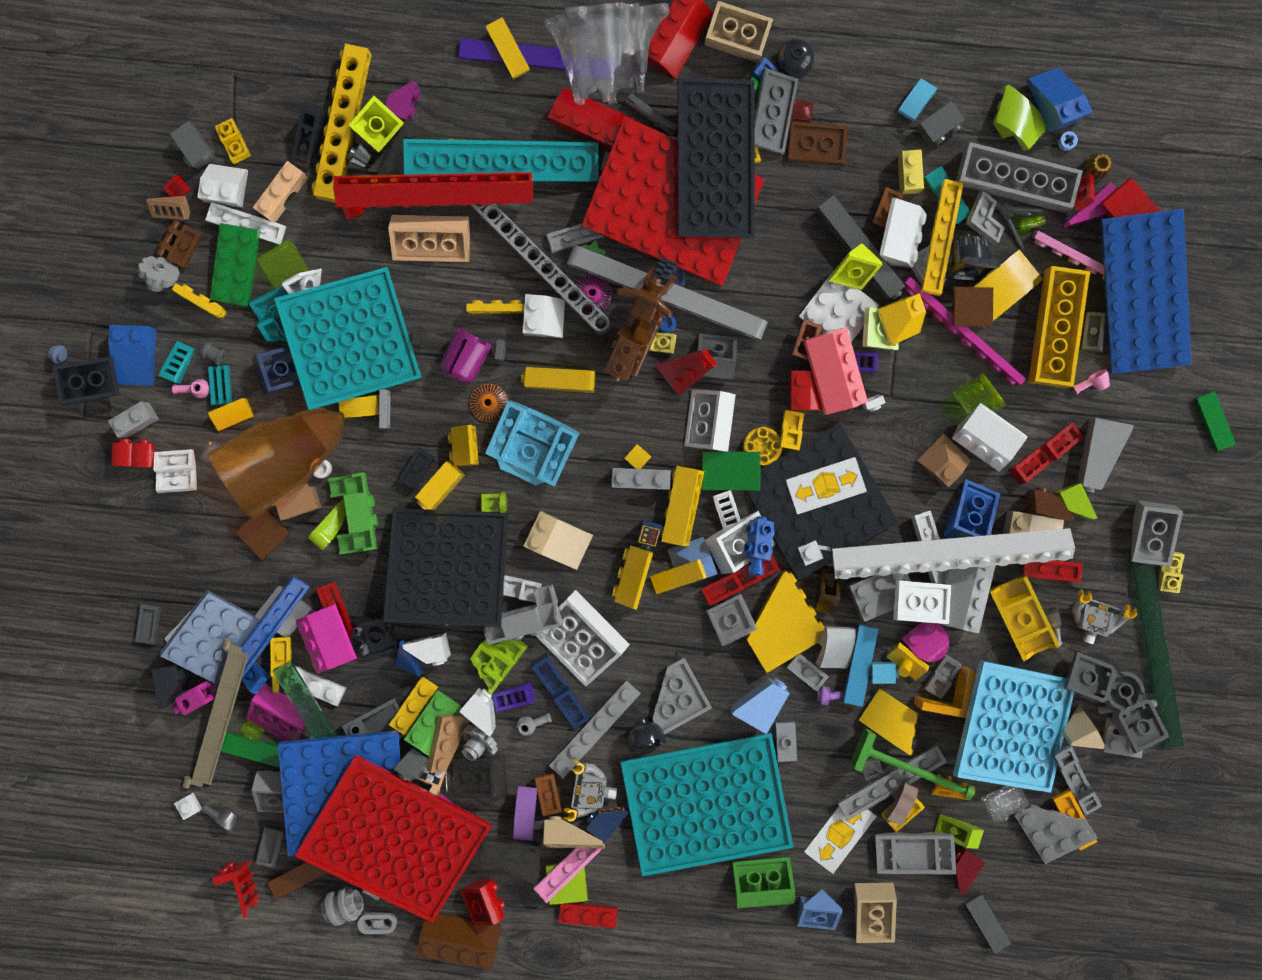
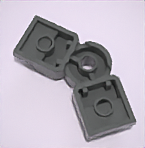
[1064,652,1169,753]

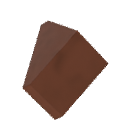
[792,319,822,361]

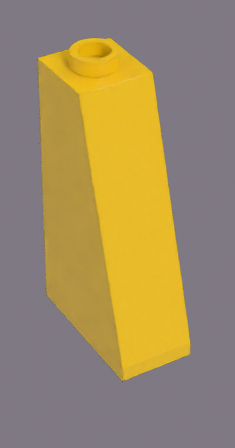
[521,367,596,393]

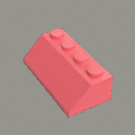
[803,327,868,415]

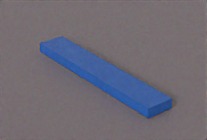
[240,575,309,679]

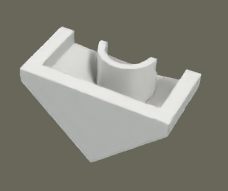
[282,269,322,294]

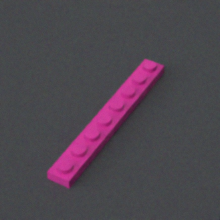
[903,277,1026,386]

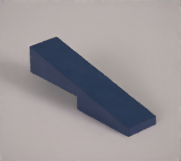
[531,652,590,729]

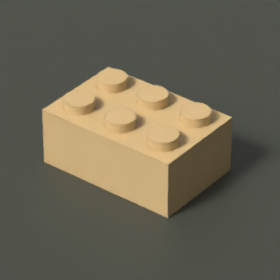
[705,1,773,63]

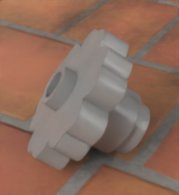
[137,256,180,292]
[462,725,498,761]

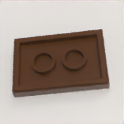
[787,121,848,166]

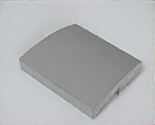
[255,586,312,637]
[815,626,856,668]

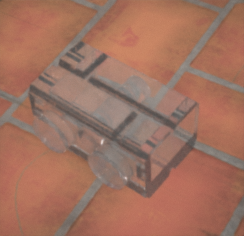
[981,785,1029,823]

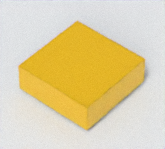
[624,444,651,469]

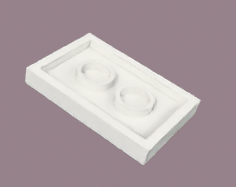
[893,581,951,624]

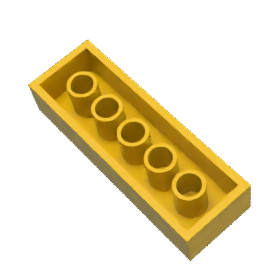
[1028,266,1090,388]

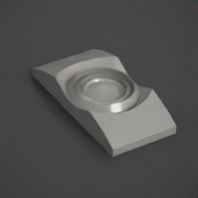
[875,832,956,874]

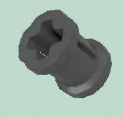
[201,342,227,366]

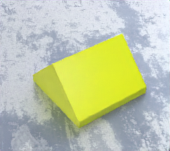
[349,96,404,152]
[828,244,882,290]

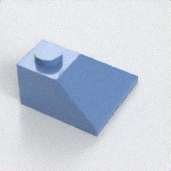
[667,537,717,579]

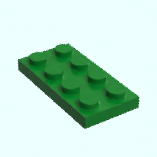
[210,223,260,307]

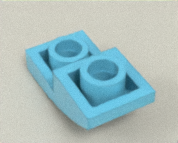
[898,78,937,122]

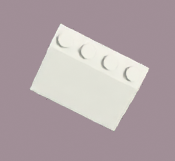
[535,590,630,686]

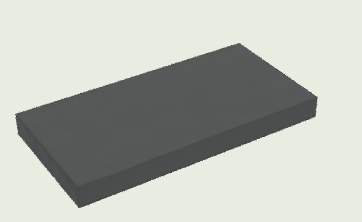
[755,68,799,155]

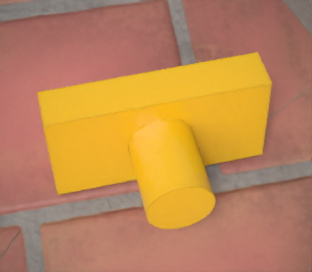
[886,643,930,681]

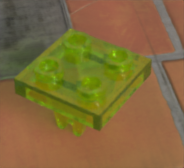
[953,373,1006,415]

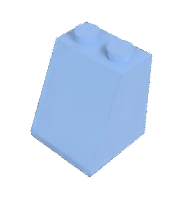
[729,678,790,734]

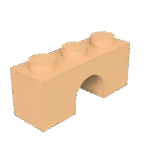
[253,161,308,223]

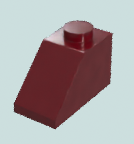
[953,846,985,895]

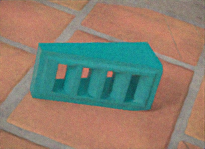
[159,341,195,384]

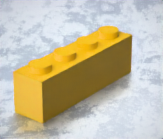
[661,466,704,547]

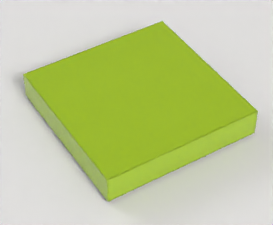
[546,864,588,905]

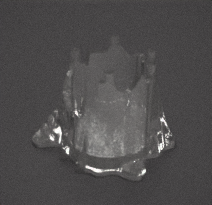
[544,2,669,105]

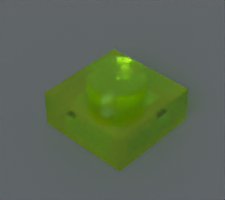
[240,721,265,740]

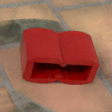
[111,439,156,467]

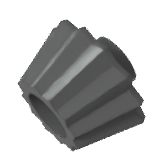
[347,143,371,171]

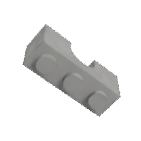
[612,468,671,490]

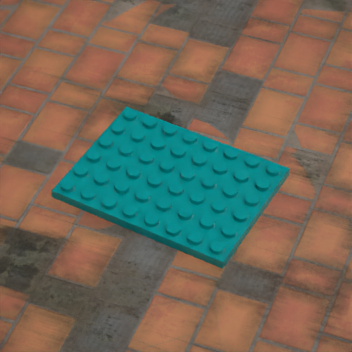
[621,733,793,876]

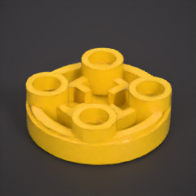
[743,427,782,465]

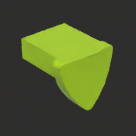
[482,492,507,513]

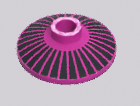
[574,275,612,313]

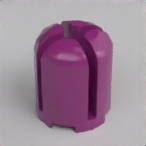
[440,328,492,383]

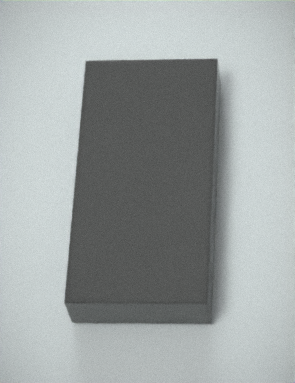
[135,604,162,645]
[255,825,284,869]

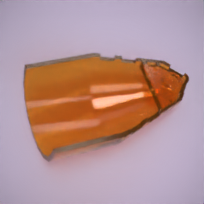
[207,407,345,520]

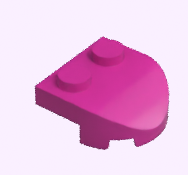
[902,622,949,663]

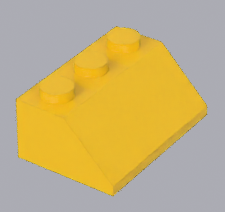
[612,545,653,610]

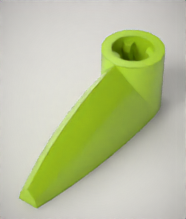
[308,498,346,551]

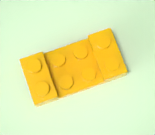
[990,574,1060,661]

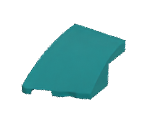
[249,285,288,342]

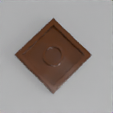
[953,287,993,327]
[236,506,291,560]

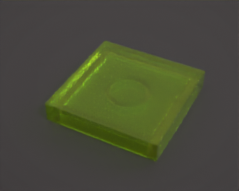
[257,239,310,289]

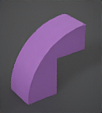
[513,786,537,841]

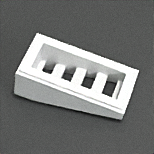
[712,490,741,529]

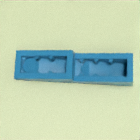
[842,624,878,707]

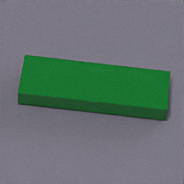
[1194,391,1236,452]

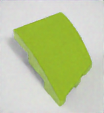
[993,85,1047,151]
[470,639,528,695]

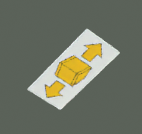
[786,457,867,514]
[805,795,877,874]

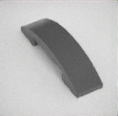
[1053,745,1102,816]

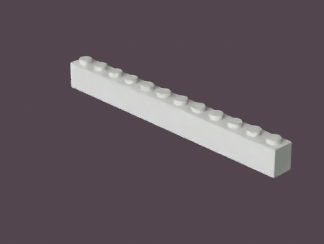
[832,528,1075,579]

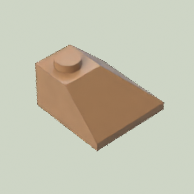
[916,433,971,487]

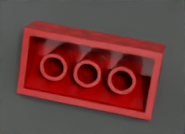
[643,0,714,80]
[548,87,634,151]

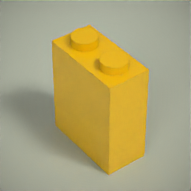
[415,462,465,510]

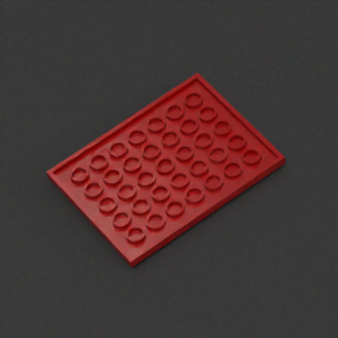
[581,116,765,286]
[295,754,492,923]

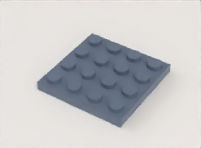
[160,590,259,685]

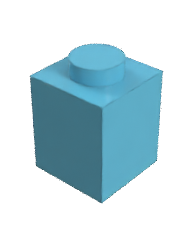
[869,662,899,684]

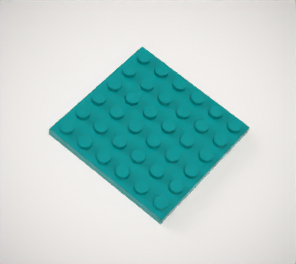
[274,267,422,411]

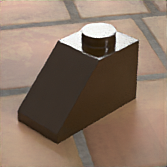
[815,567,840,614]

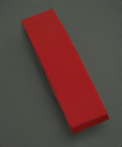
[701,554,780,606]

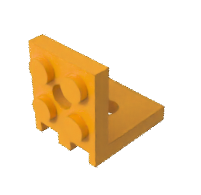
[914,666,977,718]

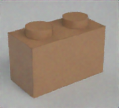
[273,484,322,520]

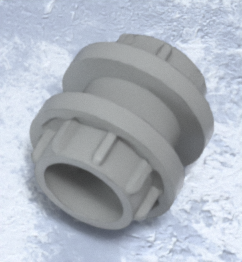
[321,886,364,926]

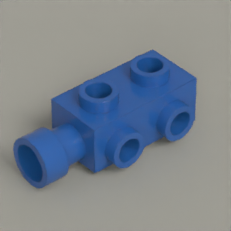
[744,516,775,576]

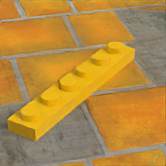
[921,179,963,296]

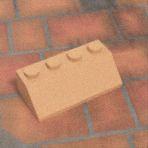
[388,215,470,262]

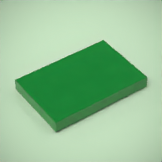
[702,452,761,491]

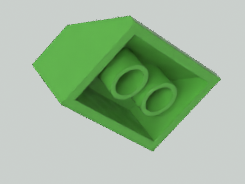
[404,691,463,756]
[733,857,795,908]

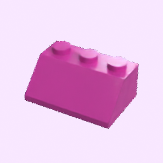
[296,604,357,674]
[246,684,314,741]

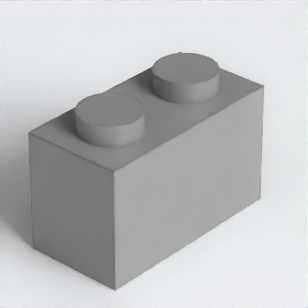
[108,401,159,439]

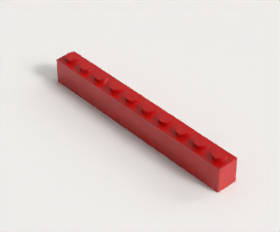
[333,172,533,208]

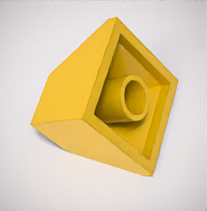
[877,293,926,346]

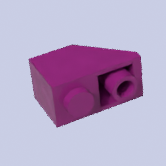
[386,81,421,125]

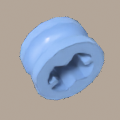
[1058,131,1078,151]

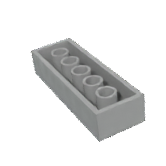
[956,142,1083,213]

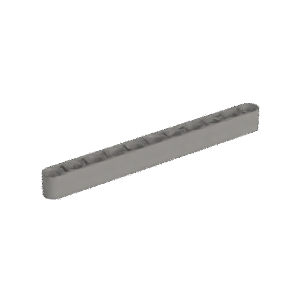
[469,204,610,334]
[567,245,768,340]

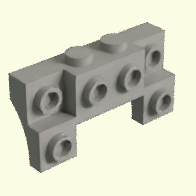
[484,584,563,645]

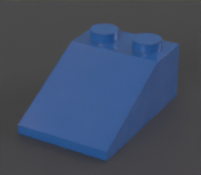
[1026,67,1092,133]
[109,325,156,386]
[944,479,1000,539]

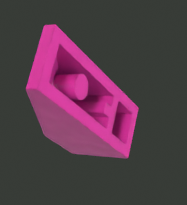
[1062,182,1117,228]

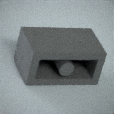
[916,101,965,147]
[170,121,217,170]

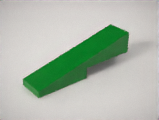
[221,732,280,768]

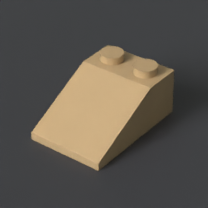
[524,511,593,570]
[1003,511,1064,534]
[543,816,605,849]
[854,883,897,943]

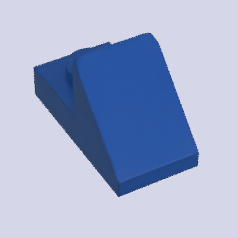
[242,662,271,694]

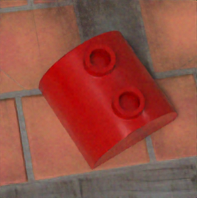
[460,878,505,925]

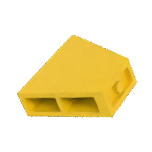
[746,570,825,673]

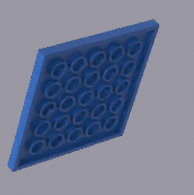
[278,731,401,856]

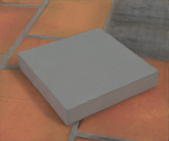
[707,594,757,646]

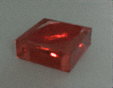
[791,99,814,123]

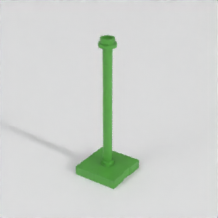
[850,727,975,800]

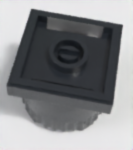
[945,234,1001,282]

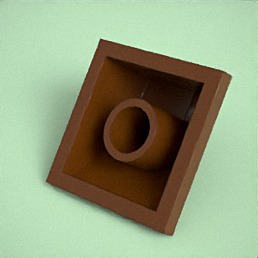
[1024,487,1075,521]

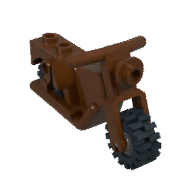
[605,257,677,382]

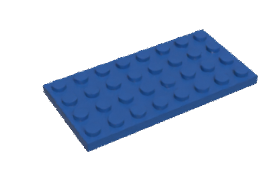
[1101,209,1192,374]

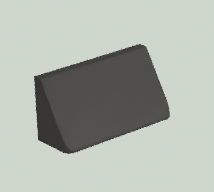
[1081,312,1107,353]

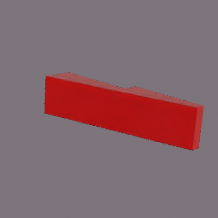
[1008,422,1084,485]

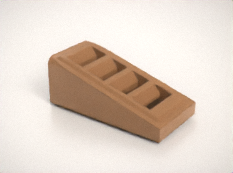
[146,196,191,220]

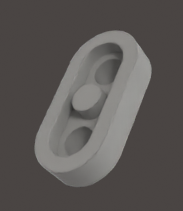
[358,912,397,934]

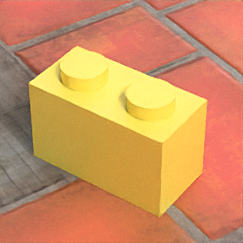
[898,150,924,194]

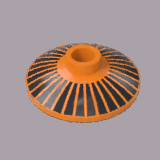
[470,384,508,422]

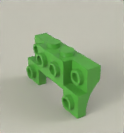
[328,473,378,555]

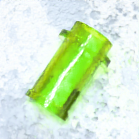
[1018,214,1045,232]

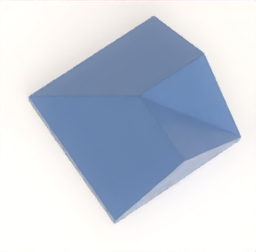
[797,889,842,930]

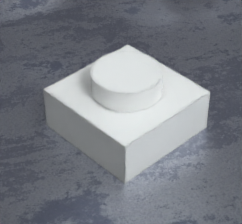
[862,395,885,411]
[798,541,823,566]
[174,793,202,820]

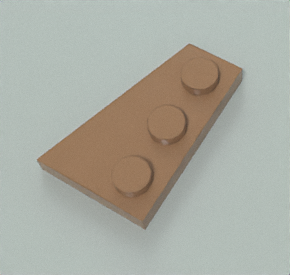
[426,713,470,773]

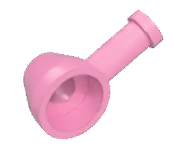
[1073,369,1110,394]
[172,379,210,398]

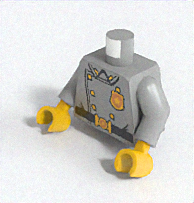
[1072,590,1137,645]
[564,760,617,821]

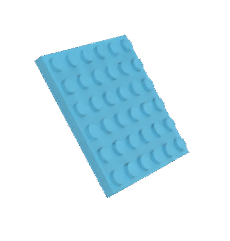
[953,660,1074,793]

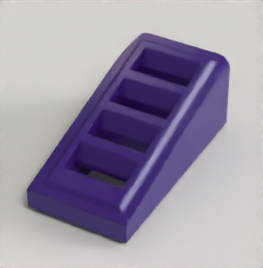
[854,352,879,373]
[492,682,535,712]

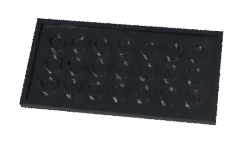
[677,78,755,239]

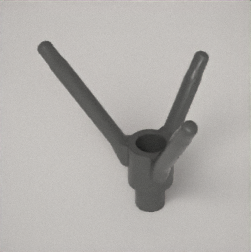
[995,201,1042,250]

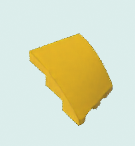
[859,689,918,756]

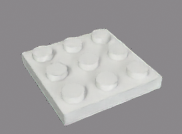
[798,270,879,342]

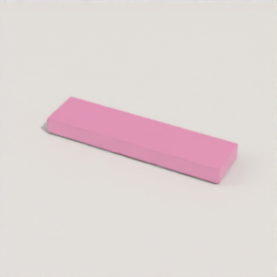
[534,834,602,903]

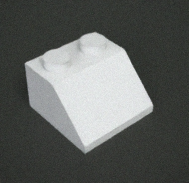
[197,164,248,208]
[523,294,565,338]
[403,633,451,666]
[460,688,496,737]

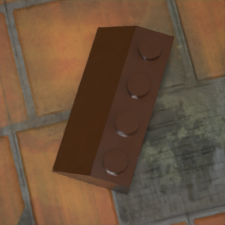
[416,913,502,970]

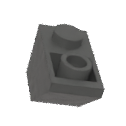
[394,748,429,781]

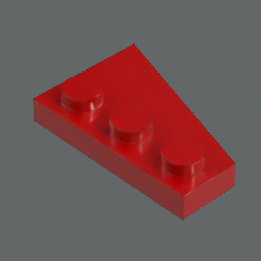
[655,349,717,396]

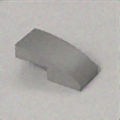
[925,655,962,699]

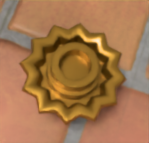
[1084,153,1112,180]

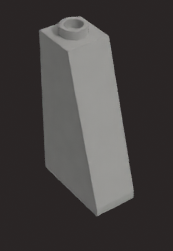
[1077,418,1134,493]

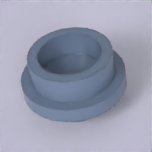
[48,345,67,364]

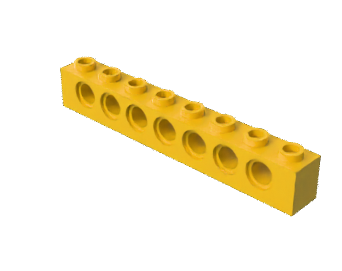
[312,44,371,203]

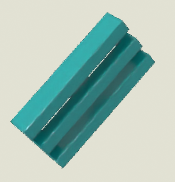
[208,365,232,405]

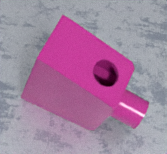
[172,680,219,716]

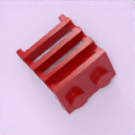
[212,860,260,918]

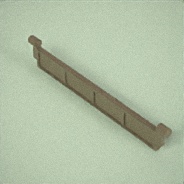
[182,638,249,788]

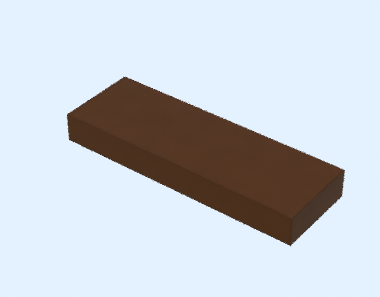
[267,862,327,900]

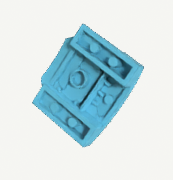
[485,400,579,486]

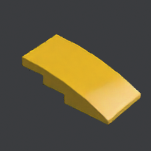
[973,250,1043,328]

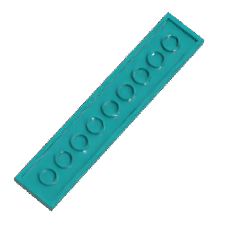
[403,139,599,183]

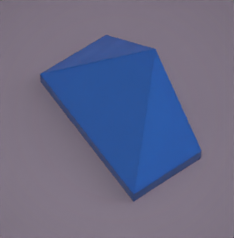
[395,639,424,676]

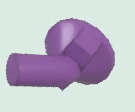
[817,686,844,705]

